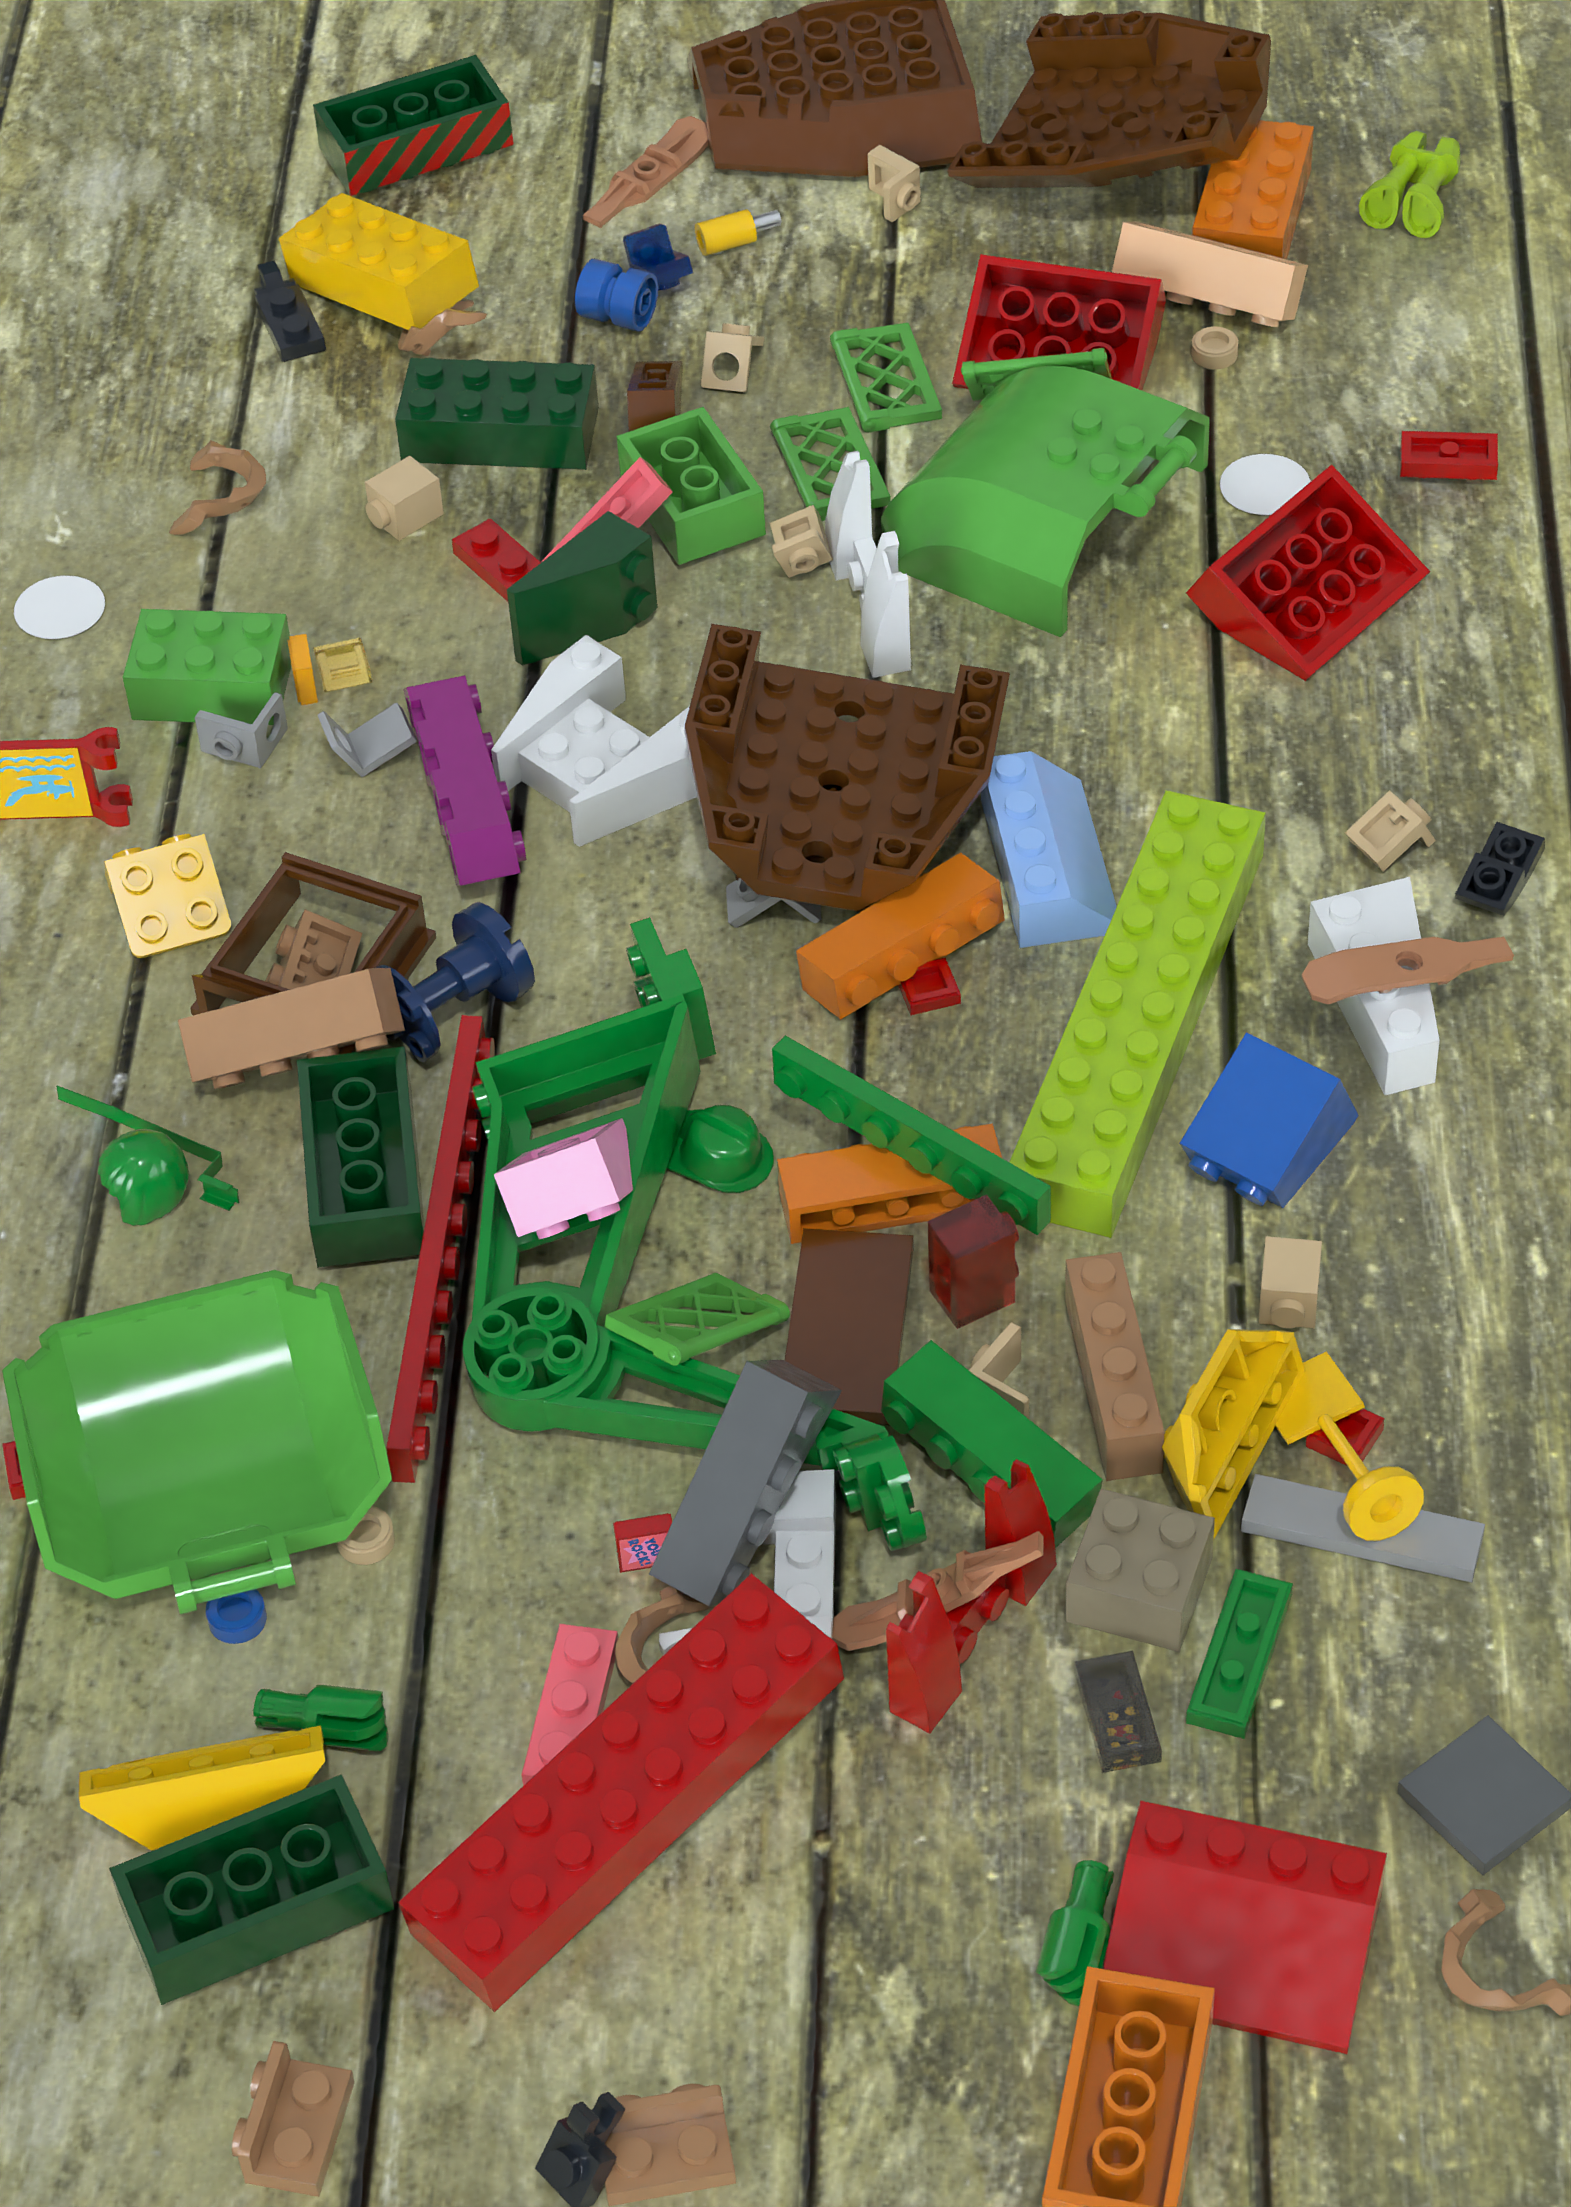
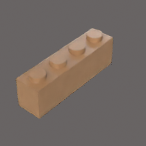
[178,968,405,1089]
[1065,1252,1165,1481]

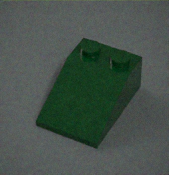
[507,511,658,666]

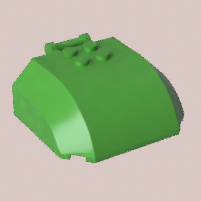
[881,366,1210,637]
[2,1270,392,1615]

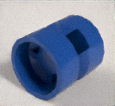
[575,258,658,331]

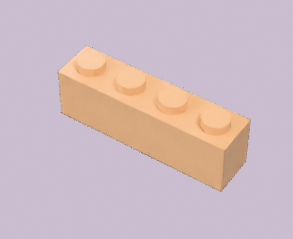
[1112,221,1308,327]

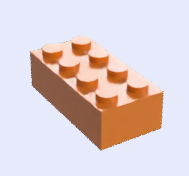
[1192,120,1314,259]
[1042,1967,1215,2207]

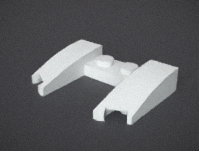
[825,451,911,678]
[659,1469,836,1692]

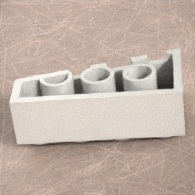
[1308,877,1440,1095]

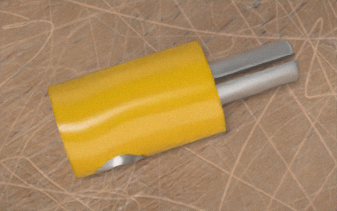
[695,209,781,256]

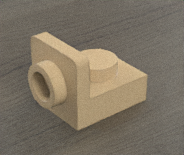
[1345,790,1436,872]

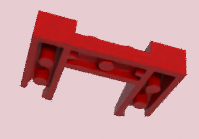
[886,1459,1057,1734]

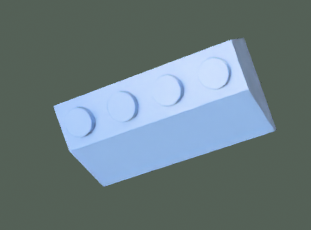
[981,751,1117,948]

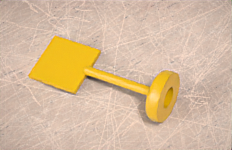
[1275,1351,1424,1541]

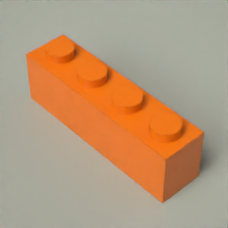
[796,852,1005,1020]
[777,1123,1002,1244]

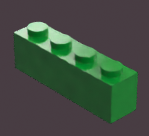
[881,1340,1103,1548]

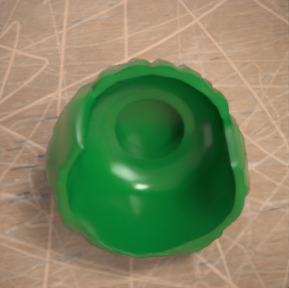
[98,1129,189,1226]

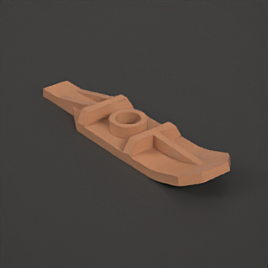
[583,116,709,228]
[1302,936,1514,1004]
[832,1531,1043,1651]

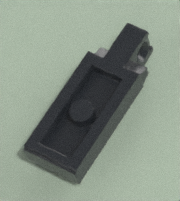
[254,260,326,362]

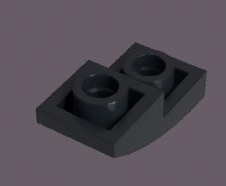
[1455,822,1545,916]

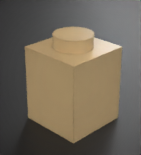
[365,456,444,541]
[1259,1236,1322,1329]

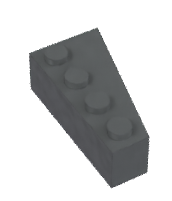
[649,1360,842,1606]

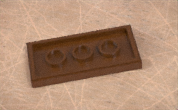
[784,1228,914,1425]

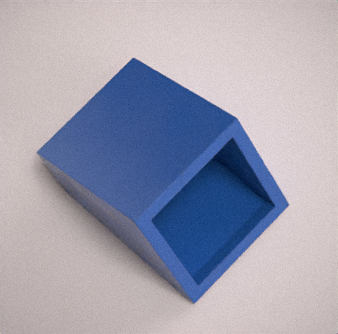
[1179,1032,1359,1208]

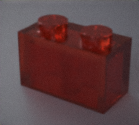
[927,1195,1019,1329]

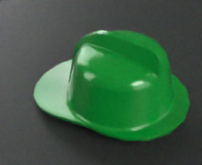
[667,1105,774,1193]

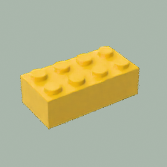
[279,193,479,330]

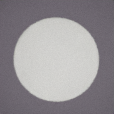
[1220,454,1310,515]
[14,576,105,639]

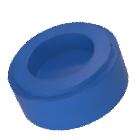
[206,1589,267,1644]

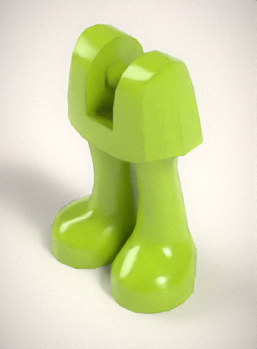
[1359,131,1460,238]

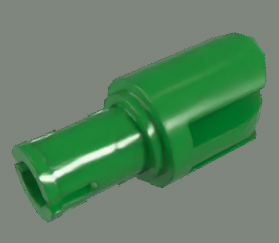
[253,1684,389,1751]
[1035,1860,1114,2006]

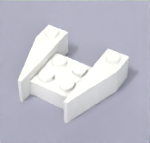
[491,635,698,847]

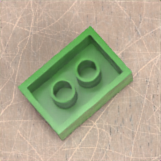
[617,407,766,565]
[123,609,292,725]

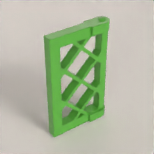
[830,322,942,432]
[961,348,1112,401]
[770,407,891,521]
[604,1273,790,1365]

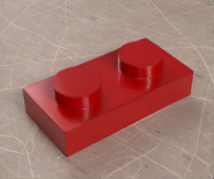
[1400,431,1498,480]
[451,518,541,602]

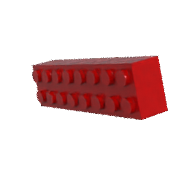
[398,1573,844,2012]

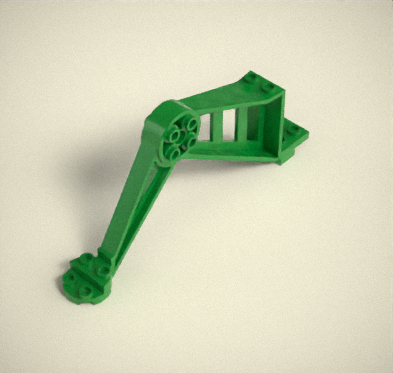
[463,917,927,1551]

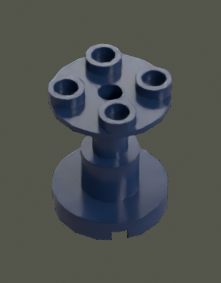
[375,902,535,1062]

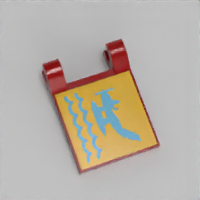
[0,727,133,827]

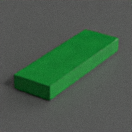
[1186,1569,1293,1739]

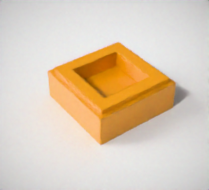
[287,634,318,705]

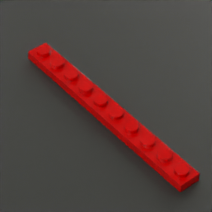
[386,1015,495,1483]

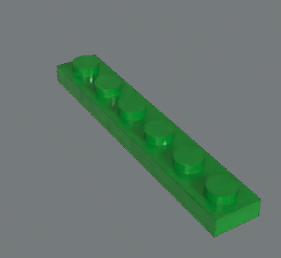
[772,1035,1051,1235]

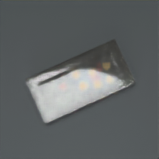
[1074,1651,1162,1773]

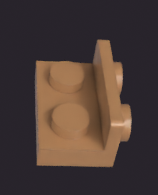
[265,909,362,989]
[232,2041,355,2197]
[605,2083,736,2206]

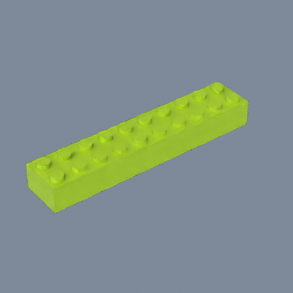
[1009,790,1266,1238]

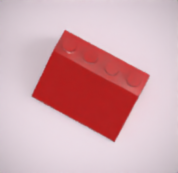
[952,254,1166,390]
[1186,464,1430,681]
[1103,1800,1387,2054]

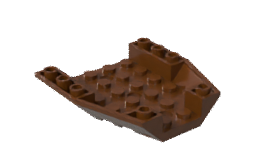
[687,0,982,177]
[947,11,1271,188]
[684,624,1010,911]

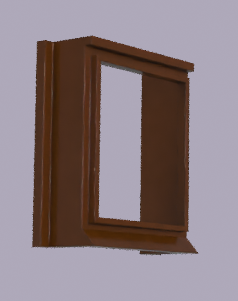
[190,852,437,1054]

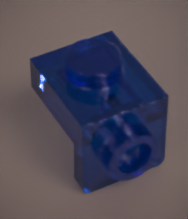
[623,223,693,291]

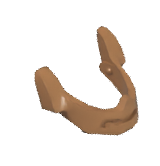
[398,298,487,357]
[169,440,266,535]
[615,1585,709,1683]
[1441,1889,1571,2016]

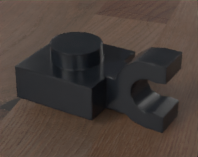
[535,2092,626,2207]

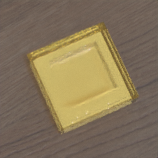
[313,638,372,693]

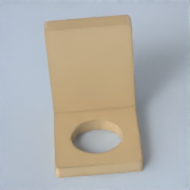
[701,323,764,392]
[969,1322,1029,1419]

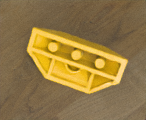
[1162,1329,1305,1540]
[79,1726,325,1851]

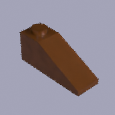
[627,361,683,432]

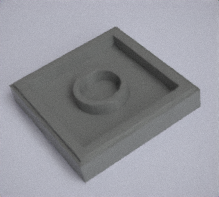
[1397,1715,1571,1875]

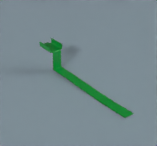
[56,1085,239,1211]

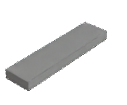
[1241,1474,1485,1583]

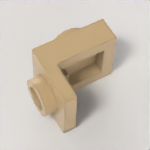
[868,145,921,222]
[770,505,833,578]

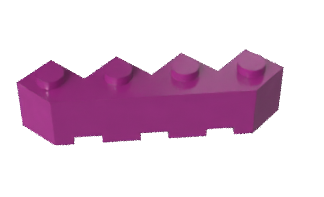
[403,675,526,886]

